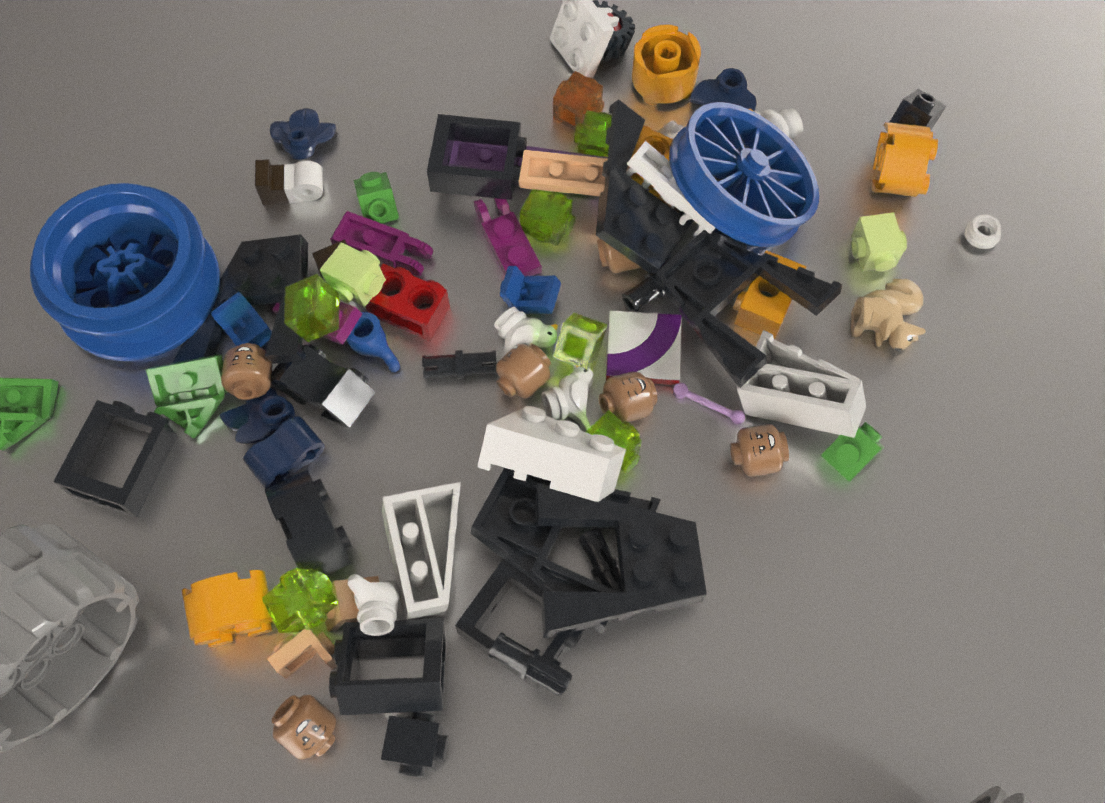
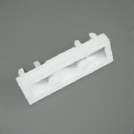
[625,141,715,237]

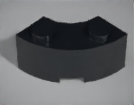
[271,344,376,428]
[264,469,353,585]

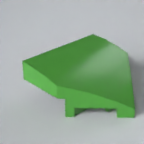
[146,354,228,438]
[0,378,59,451]

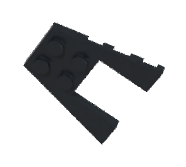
[596,99,722,274]
[656,230,842,388]
[173,234,308,364]
[470,468,661,634]
[535,483,707,638]

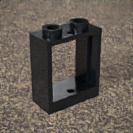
[427,114,527,200]
[53,400,178,517]
[455,560,585,689]
[329,618,446,715]

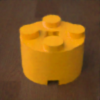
[632,25,701,105]
[872,122,938,197]
[182,570,275,648]

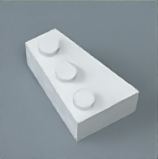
[737,330,866,438]
[477,406,626,502]
[382,482,461,620]

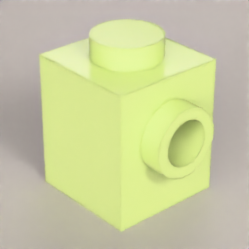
[851,212,907,272]
[320,242,386,307]

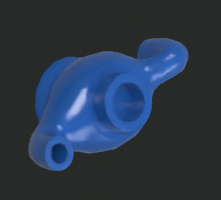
[346,312,400,372]

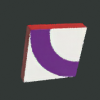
[606,311,682,385]

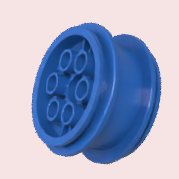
[30,183,220,361]

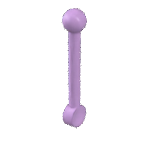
[673,383,745,424]

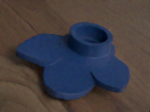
[690,68,757,111]
[270,108,336,160]
[220,387,295,444]

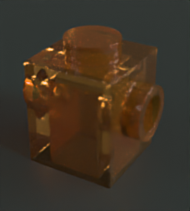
[553,71,604,133]

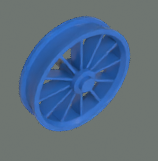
[669,102,820,247]

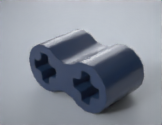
[243,416,325,489]

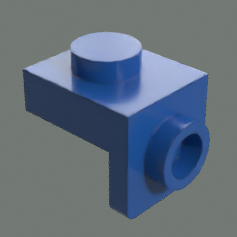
[500,266,561,314]
[211,292,272,347]

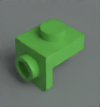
[353,172,399,224]
[821,422,885,482]

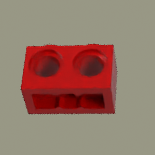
[365,263,450,342]

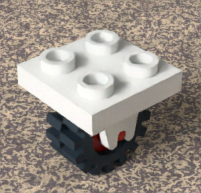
[549,0,635,83]

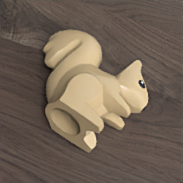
[851,279,926,351]

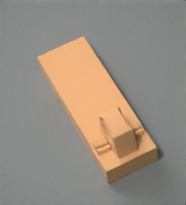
[519,150,628,197]

